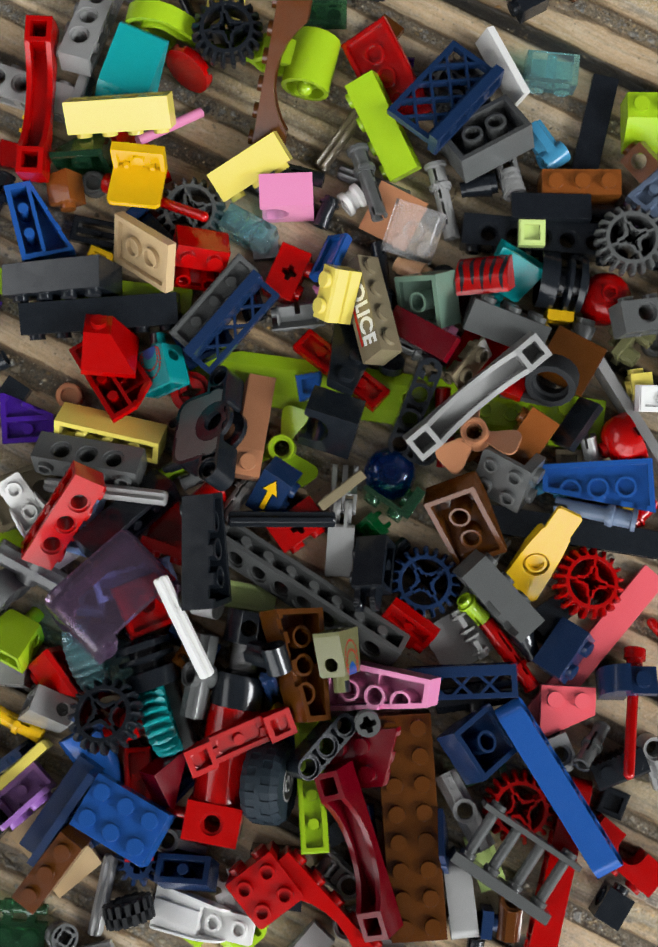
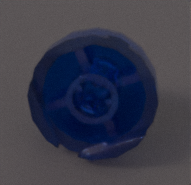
[364,448,416,500]

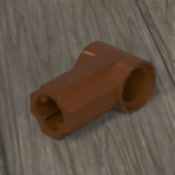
[495,891,523,943]

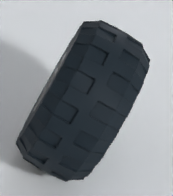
[239,740,297,826]

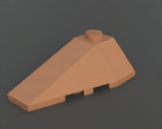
[224,373,276,482]

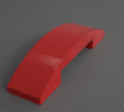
[182,706,298,779]

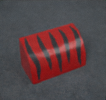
[455,254,515,296]

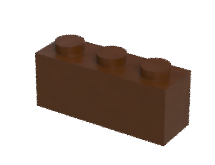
[11,824,92,915]

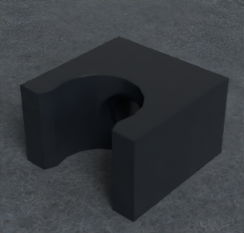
[297,385,366,460]

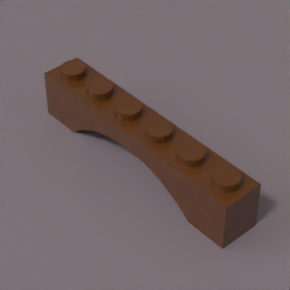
[248,0,313,145]

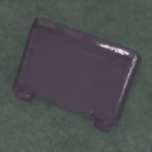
[45,529,182,665]

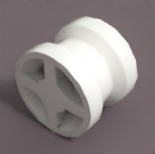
[337,183,367,217]

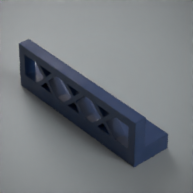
[183,269,280,375]
[406,662,519,700]
[19,753,105,867]

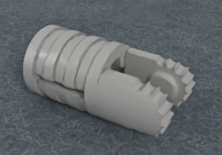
[495,157,527,202]

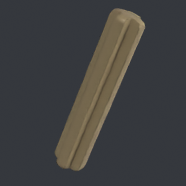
[315,108,359,172]

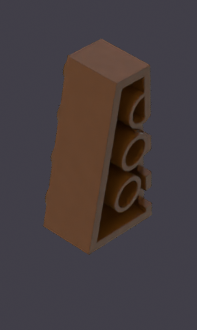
[258,607,331,723]

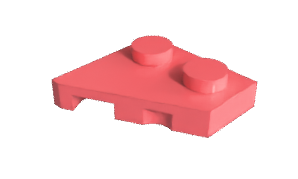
[538,684,596,737]

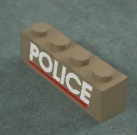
[345,254,402,366]

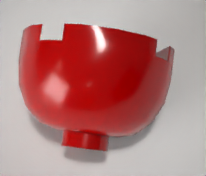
[580,272,631,326]
[598,412,649,460]

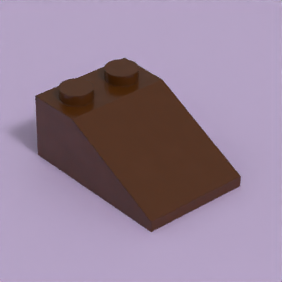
[423,470,507,566]

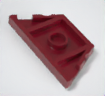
[322,726,401,788]

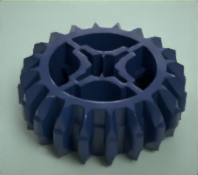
[391,546,461,618]

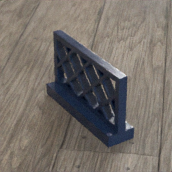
[387,40,504,155]

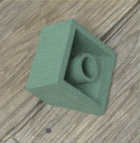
[394,269,461,329]

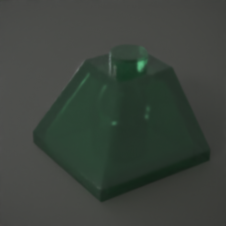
[49,133,113,175]

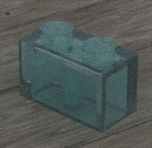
[523,50,580,97]

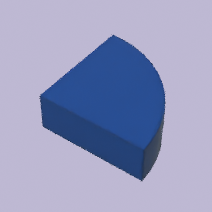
[295,371,322,403]

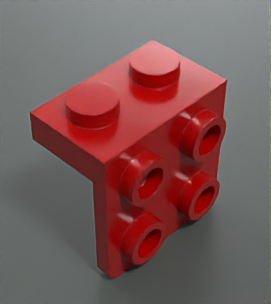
[139,502,182,566]
[225,840,303,929]

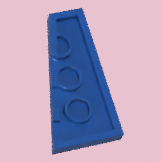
[542,458,656,513]

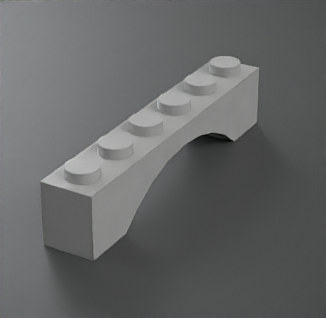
[402,331,553,462]

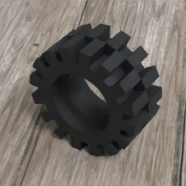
[102,891,156,932]

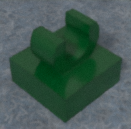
[355,511,391,536]

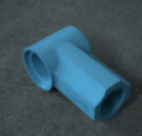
[531,120,571,170]

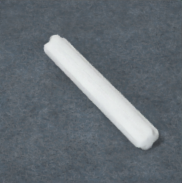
[153,575,214,679]

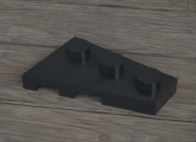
[327,323,369,396]

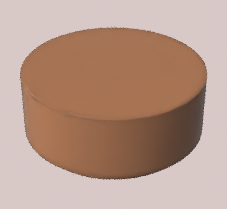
[56,383,84,407]

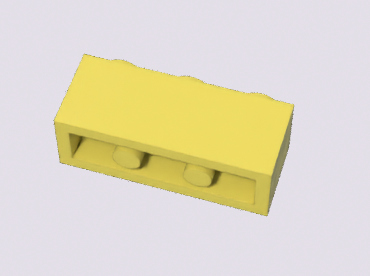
[207,131,293,203]

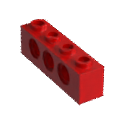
[21,461,106,570]

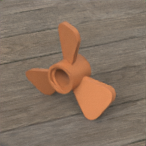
[435,410,522,475]

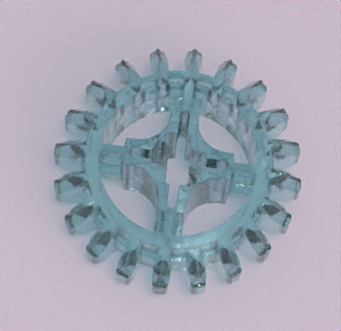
[61,620,112,693]

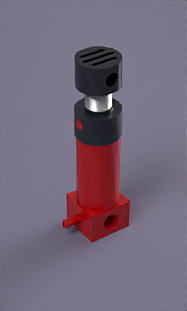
[166,607,267,849]

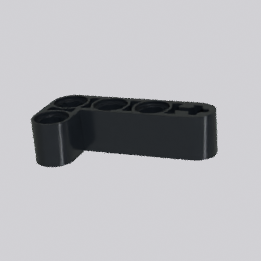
[388,354,442,466]

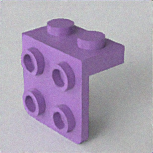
[0,760,57,832]

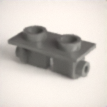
[271,301,325,332]

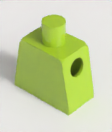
[0,606,45,674]

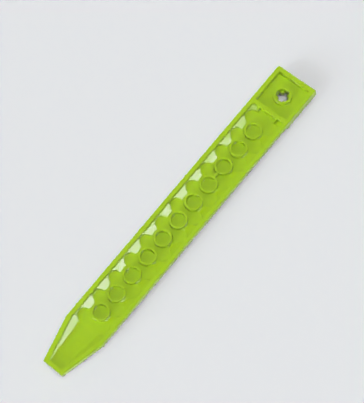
[187,351,606,453]

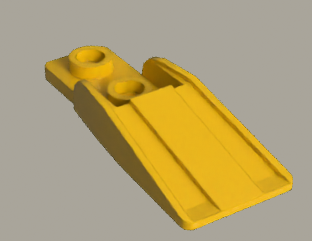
[505,506,582,602]

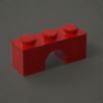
[596,812,658,898]

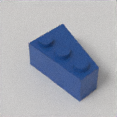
[4,180,76,262]

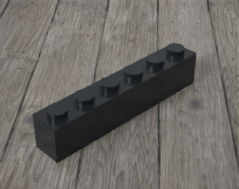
[18,292,182,341]

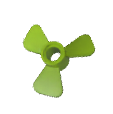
[262,405,319,488]

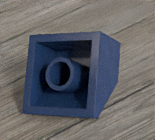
[436,703,517,785]

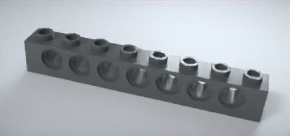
[225,521,411,666]

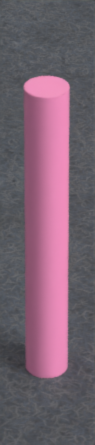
[135,107,204,144]

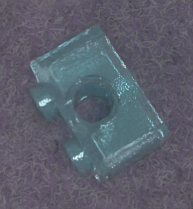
[218,202,279,258]

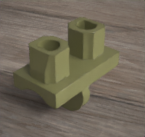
[608,316,656,368]

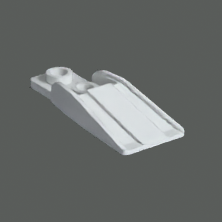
[0,472,80,570]
[149,885,256,947]

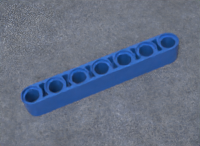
[495,696,623,879]

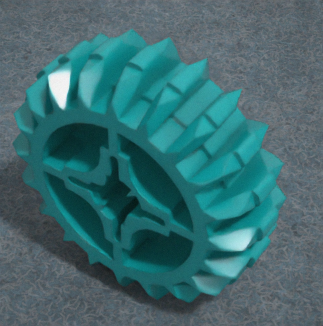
[137,685,184,758]

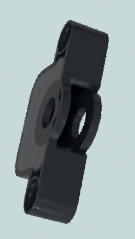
[162,365,248,491]

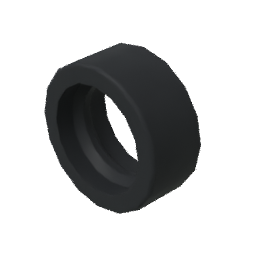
[525,353,580,407]

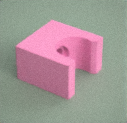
[259,172,314,223]

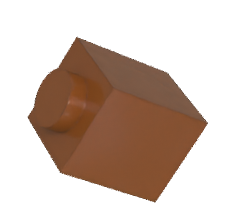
[46,168,86,213]

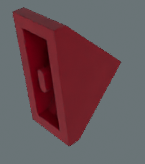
[139,751,186,809]

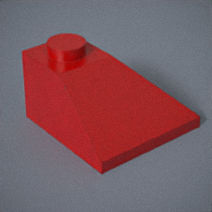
[81,314,139,379]
[28,645,89,697]

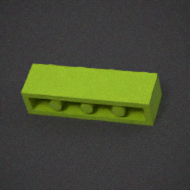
[345,70,422,183]

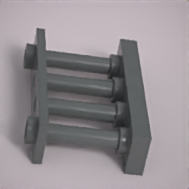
[448,798,582,926]

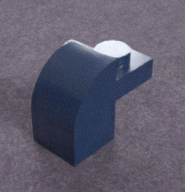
[595,663,658,701]

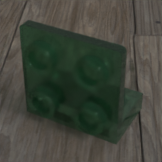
[362,484,426,523]

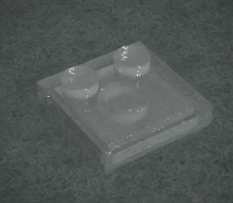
[380,198,447,265]

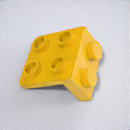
[107,141,168,209]

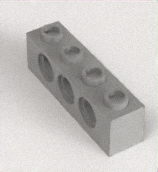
[56,0,124,77]
[0,61,74,124]

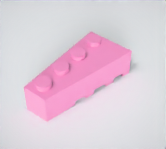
[328,660,441,711]

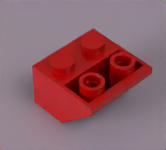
[172,224,231,291]

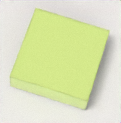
[517,219,546,248]

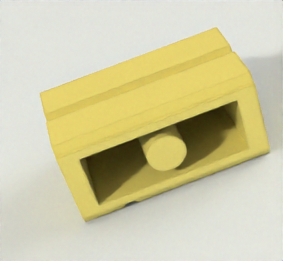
[312,264,362,325]

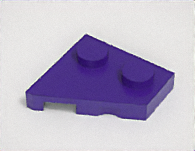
[0,393,56,444]

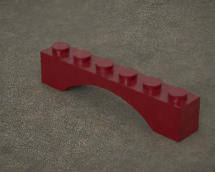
[314,760,404,943]

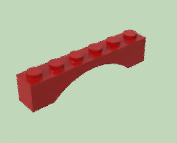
[15,15,59,183]
[277,845,383,947]

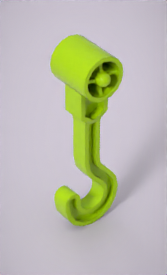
[125,0,341,101]

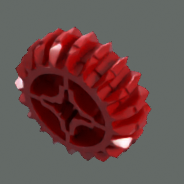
[551,547,624,620]
[482,769,556,845]

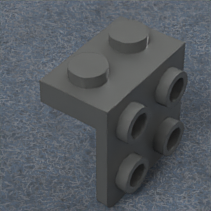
[476,447,546,513]

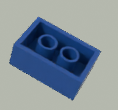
[69,773,177,868]

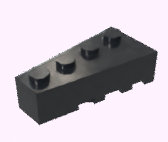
[2,254,123,304]

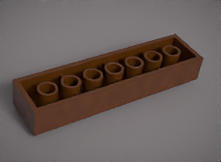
[377,709,448,943]

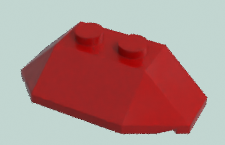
[68,342,153,423]

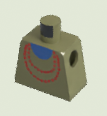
[312,626,360,693]

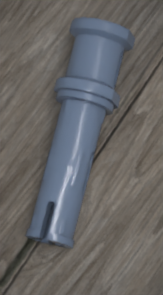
[553,496,639,532]

